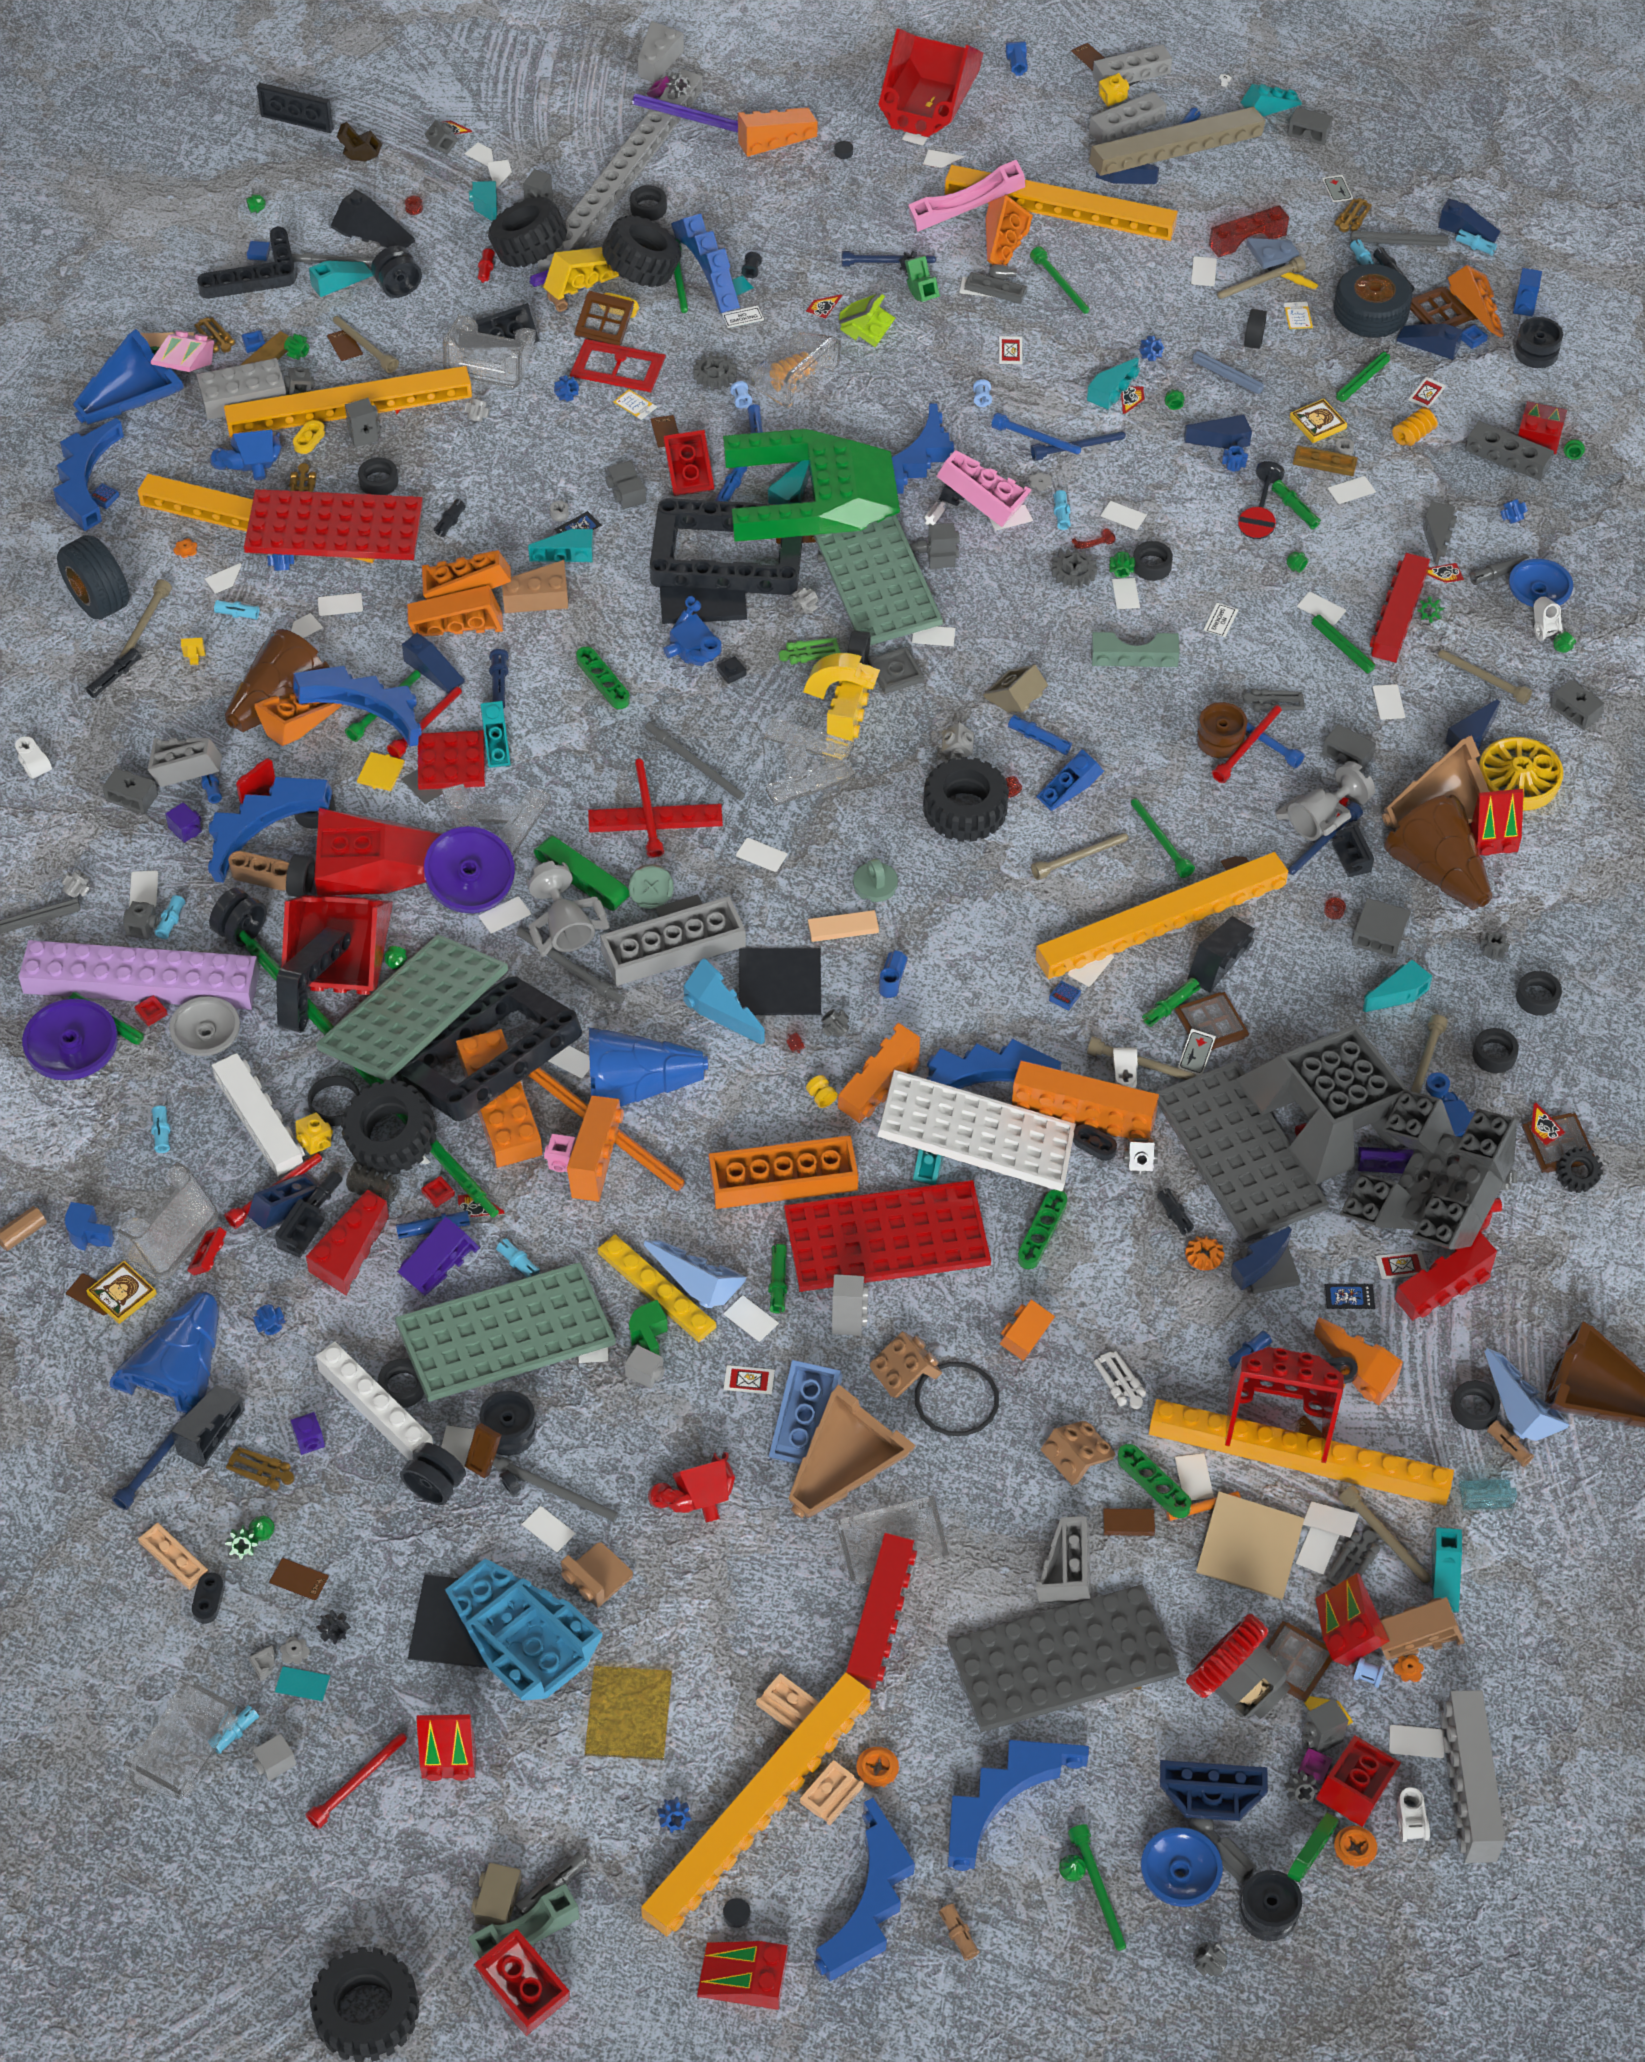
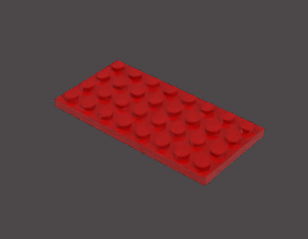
[244,489,423,561]
[784,1180,991,1292]

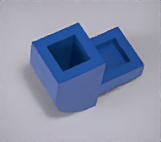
[65,1202,114,1251]

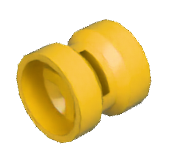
[806,1075,838,1108]

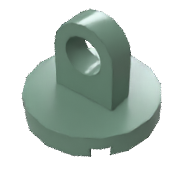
[853,858,898,902]
[628,864,674,909]

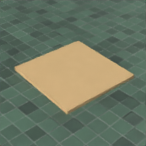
[1196,1492,1304,1600]

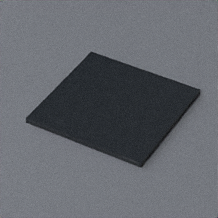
[739,948,821,1015]
[408,1575,488,1668]

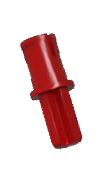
[477,248,495,283]

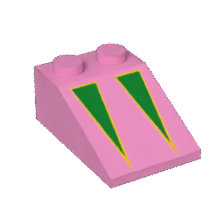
[151,330,214,372]

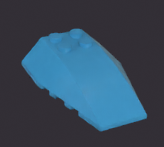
[445,1558,603,1701]

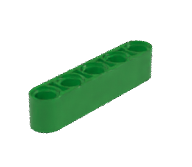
[533,835,630,911]

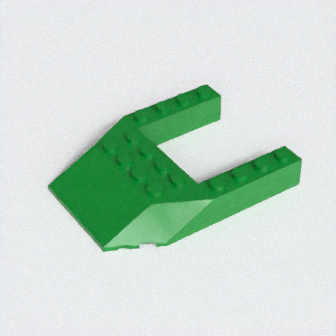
[723,429,900,542]

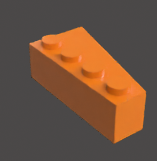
[738,108,818,157]

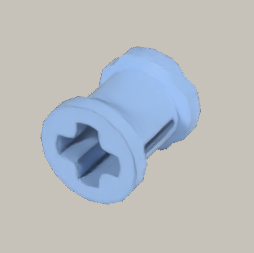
[973,379,992,407]
[730,381,752,409]
[1353,1657,1385,1688]

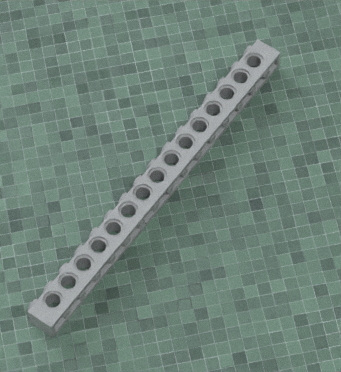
[537,69,703,272]

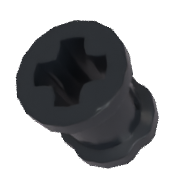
[741,252,762,279]

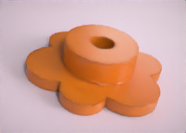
[173,538,197,558]
[1393,1655,1424,1682]

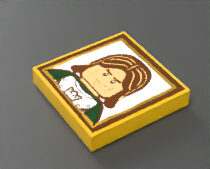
[1290,398,1347,443]
[86,1261,157,1324]

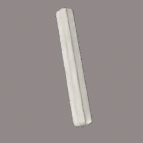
[924,501,945,526]

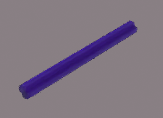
[632,93,738,133]

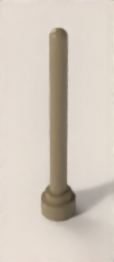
[1217,255,1306,299]
[333,316,399,373]
[119,579,172,659]
[1438,650,1532,705]
[1031,833,1129,880]
[1411,1014,1448,1093]
[1087,1036,1197,1080]
[1339,1485,1431,1583]

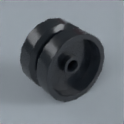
[371,245,422,298]
[1514,317,1564,368]
[209,888,267,947]
[479,1390,537,1456]
[400,1442,466,1506]
[1239,1870,1302,1941]

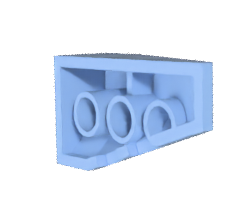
[644,1240,747,1308]
[1484,1348,1569,1441]

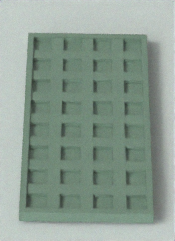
[813,515,943,645]
[316,934,508,1081]
[395,1262,616,1402]

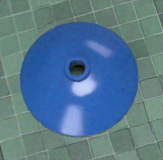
[1509,559,1573,609]
[1141,1827,1223,1907]

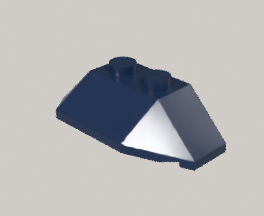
[1160,1760,1268,1821]

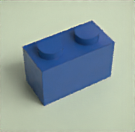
[1513,268,1542,317]

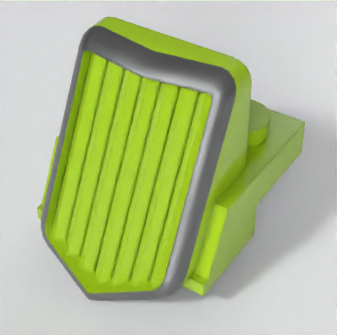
[838,293,896,348]

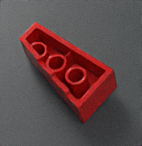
[306,1190,389,1296]
[1395,1230,1497,1321]

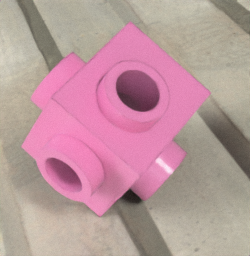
[544,1134,576,1172]

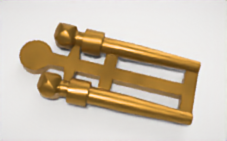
[1335,198,1372,232]
[194,317,235,353]
[289,463,316,492]
[226,1447,295,1491]

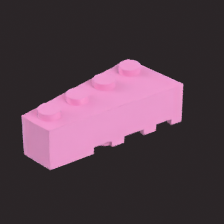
[936,450,1032,527]

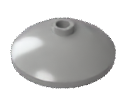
[169,996,240,1056]

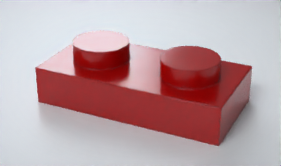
[187,1227,227,1276]

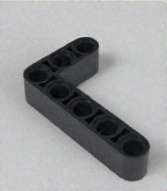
[197,226,296,299]
[276,927,351,1033]

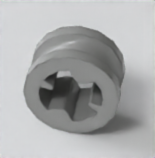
[1335,438,1354,456]
[550,501,569,522]

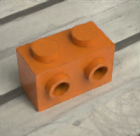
[999,1299,1055,1361]

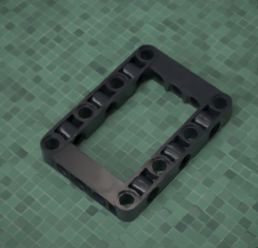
[649,498,803,595]
[395,976,582,1121]

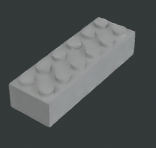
[600,896,746,986]
[1440,1690,1505,1863]

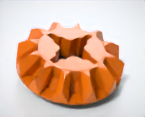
[1185,1235,1225,1271]
[856,1747,899,1788]
[1333,1826,1377,1869]

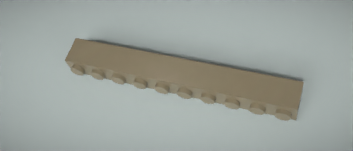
[1089,107,1266,176]

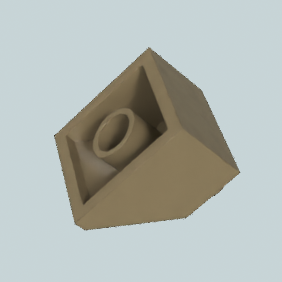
[983,664,1048,713]

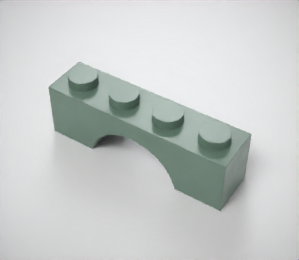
[1091,632,1180,667]
[468,1884,580,1961]

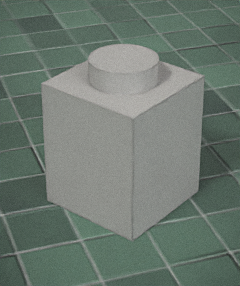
[625,1345,665,1388]
[252,1733,297,1781]

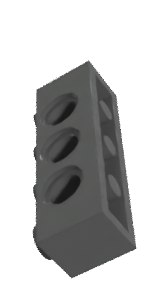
[1466,421,1554,481]

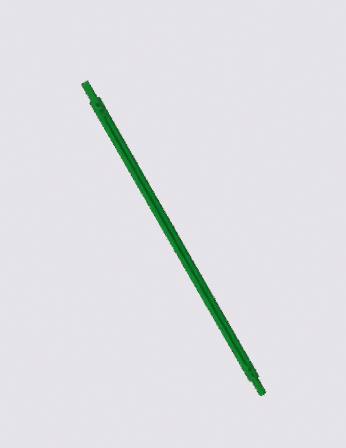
[239,930,499,1218]

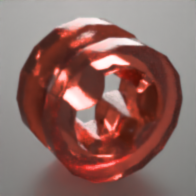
[405,196,423,215]
[1005,776,1022,798]
[1324,897,1346,920]

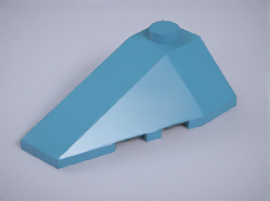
[683,958,765,1044]

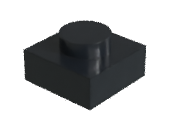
[717,656,747,684]

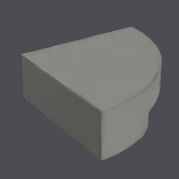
[248,1645,275,1681]

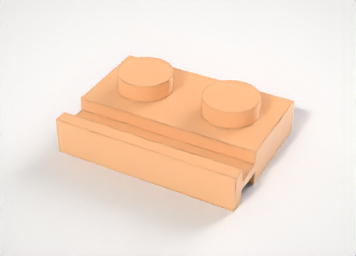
[756,1673,819,1732]
[800,1760,864,1826]

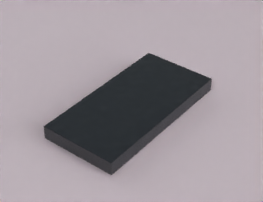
[256,82,334,133]
[660,586,747,624]

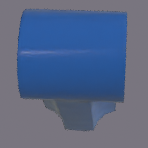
[1006,41,1028,76]
[879,950,908,998]

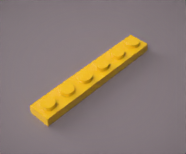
[597,1234,716,1342]

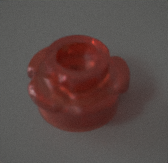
[785,1031,805,1054]

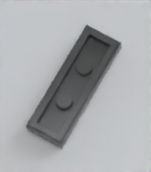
[964,272,1027,304]

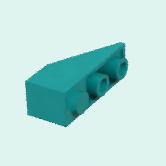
[1240,84,1302,116]
[309,261,373,298]
[1087,357,1140,410]
[768,460,810,505]
[528,529,594,562]
[480,701,511,768]
[1362,960,1433,1012]
[1432,1527,1462,1613]

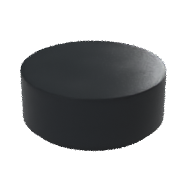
[834,141,853,159]
[499,1469,521,1495]
[723,1898,750,1928]

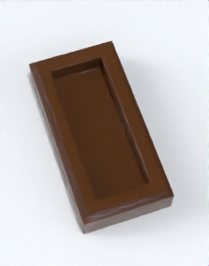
[464,1423,501,1479]
[1103,1508,1155,1536]

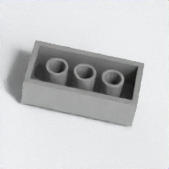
[196,358,286,420]

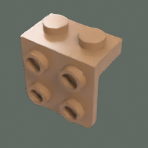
[869,1331,942,1398]
[1040,1421,1116,1485]
[561,1542,633,1608]

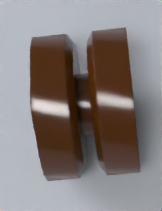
[1197,702,1248,759]

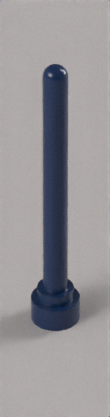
[842,251,936,267]
[1030,432,1126,461]
[1288,802,1363,875]
[111,1412,189,1510]

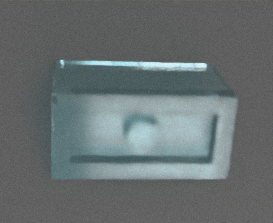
[1459,1480,1517,1511]

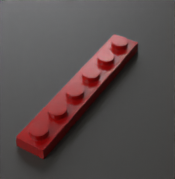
[588,804,723,833]

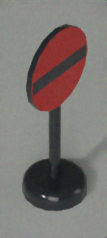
[1238,461,1285,539]

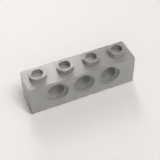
[1093,45,1172,86]
[1089,91,1167,144]

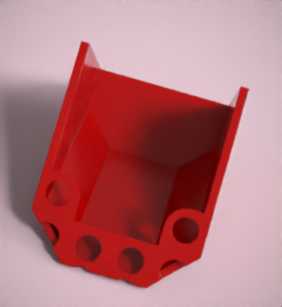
[878,28,984,138]
[281,895,393,995]
[1225,1347,1344,1463]

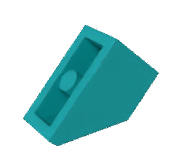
[469,181,497,221]
[913,1149,945,1185]

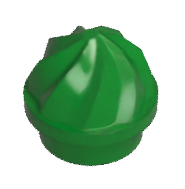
[246,194,266,214]
[1164,389,1185,410]
[1564,439,1585,460]
[1287,551,1309,573]
[1553,631,1576,653]
[384,946,407,969]
[249,1515,275,1541]
[1059,1855,1086,1882]

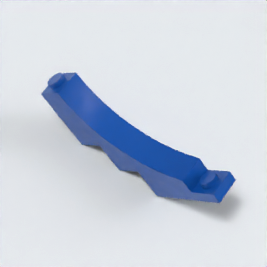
[948,1740,1089,1871]
[814,1797,915,1982]

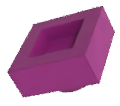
[646,76,670,98]
[1297,1748,1333,1785]

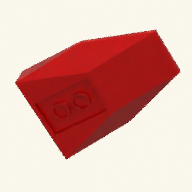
[315,808,442,895]

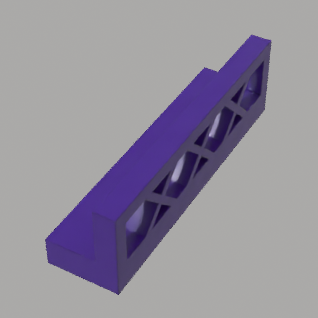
[1357,1147,1414,1174]

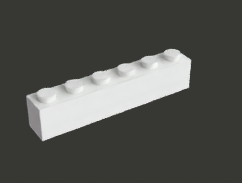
[212,1053,305,1179]
[316,1342,433,1460]

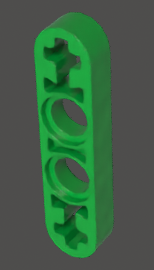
[576,647,630,709]
[1017,1189,1068,1270]
[1117,1444,1192,1518]
[1287,1812,1339,1883]

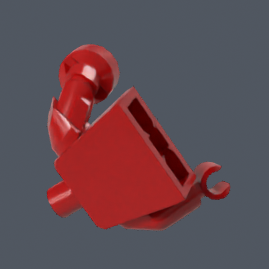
[648,1452,735,1523]

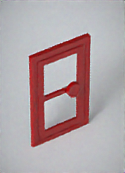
[570,339,666,393]

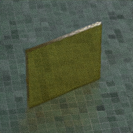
[585,1666,672,1760]

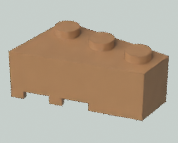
[502,560,568,613]
[1380,1597,1465,1660]

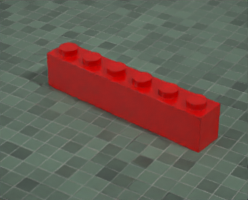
[1370,553,1430,663]
[846,1533,917,1690]

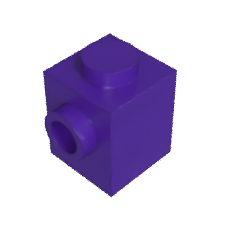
[165,802,202,843]
[290,1412,325,1455]

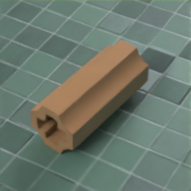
[0,1206,47,1251]

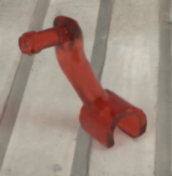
[1071,528,1116,549]

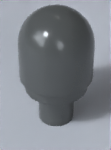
[989,264,1017,280]

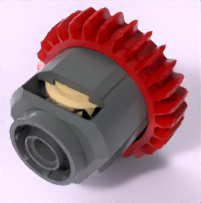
[1186,1614,1291,1719]

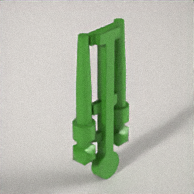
[779,638,840,665]

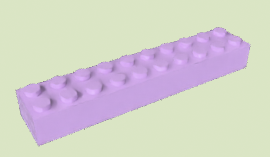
[19,940,260,1010]

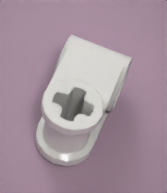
[1534,597,1563,641]
[15,737,52,779]
[1113,1047,1138,1088]
[1396,1787,1430,1842]

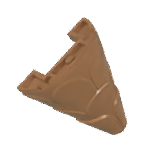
[1382,735,1489,829]
[788,1384,916,1519]

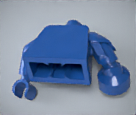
[210,430,282,481]
[663,596,722,666]
[1425,1072,1476,1138]

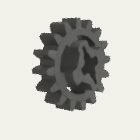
[693,353,737,391]
[1051,549,1098,589]

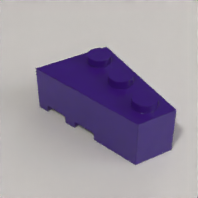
[397,1217,480,1296]

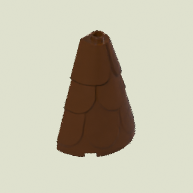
[225,629,330,732]
[1384,795,1492,910]
[1545,1321,1645,1428]

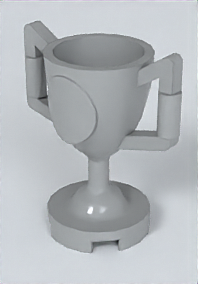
[1275,761,1375,841]
[526,861,610,957]

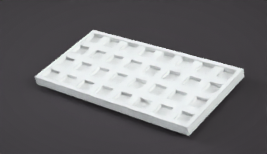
[877,1070,1076,1191]

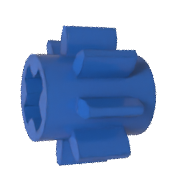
[1138,336,1165,361]
[554,375,579,402]
[1222,446,1248,472]
[1500,499,1528,524]
[267,554,294,571]
[253,1304,285,1335]
[657,1797,691,1833]

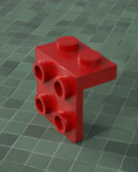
[236,758,275,804]

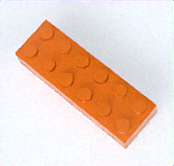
[456,1029,543,1168]
[1012,1061,1159,1138]
[708,1135,858,1209]

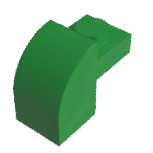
[905,255,940,302]
[629,1300,668,1356]

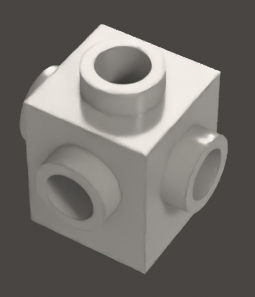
[942,722,974,760]

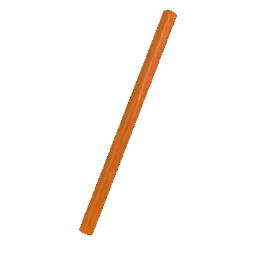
[528,1067,685,1191]

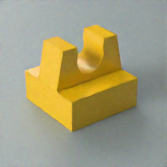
[181,638,206,665]

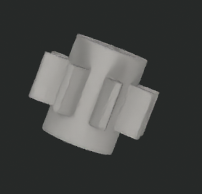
[464,398,490,422]
[792,587,818,615]
[62,870,90,898]

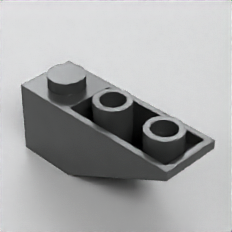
[1423,501,1457,565]

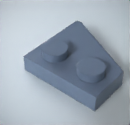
[1246,238,1299,269]

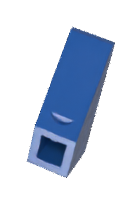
[1036,749,1104,811]

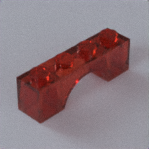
[1209,205,1289,258]

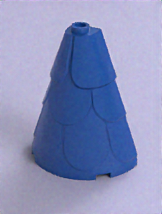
[73,329,184,425]
[589,1028,708,1107]
[109,1292,219,1413]

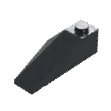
[331,189,415,248]
[453,303,540,348]

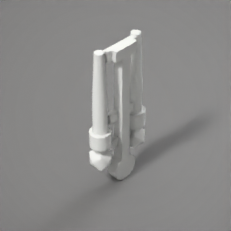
[1094,1351,1146,1409]

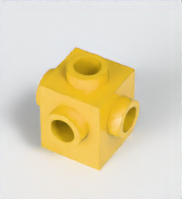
[1098,73,1129,107]
[296,1113,333,1155]

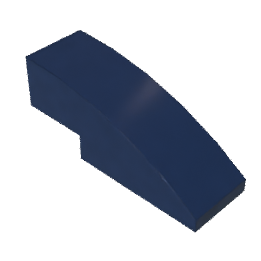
[1231,1226,1292,1291]

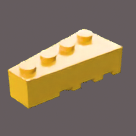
[543,247,619,300]
[827,681,871,746]

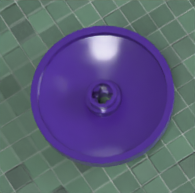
[424,826,515,913]
[22,999,118,1080]

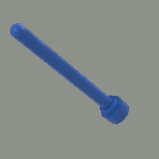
[992,413,1081,454]
[1246,723,1305,768]

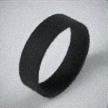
[308,1076,360,1126]

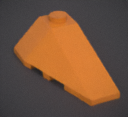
[986,195,1033,266]
[1448,265,1504,338]
[254,694,343,746]
[1314,1317,1403,1406]

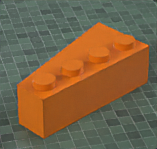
[422,550,511,600]
[407,585,503,636]
[838,1023,920,1123]
[567,1096,624,1202]

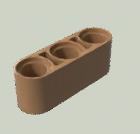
[228,851,289,891]

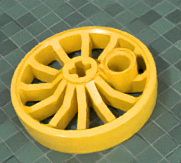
[1479,737,1563,811]

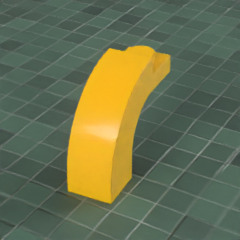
[803,653,880,699]

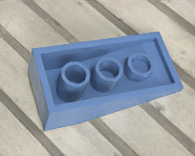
[769,1360,843,1465]

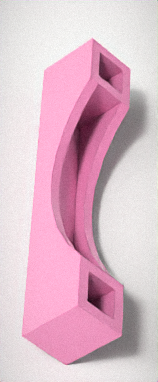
[908,160,1025,232]

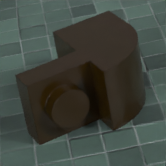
[336,122,382,162]

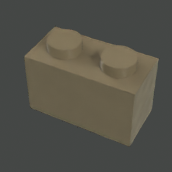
[471,1862,522,1926]

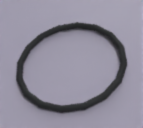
[915,1362,999,1436]

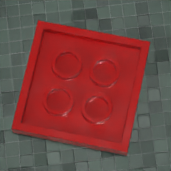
[418,730,485,790]

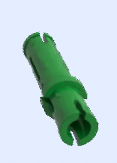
[1271,480,1321,529]
[1142,978,1201,1027]
[768,1244,788,1314]

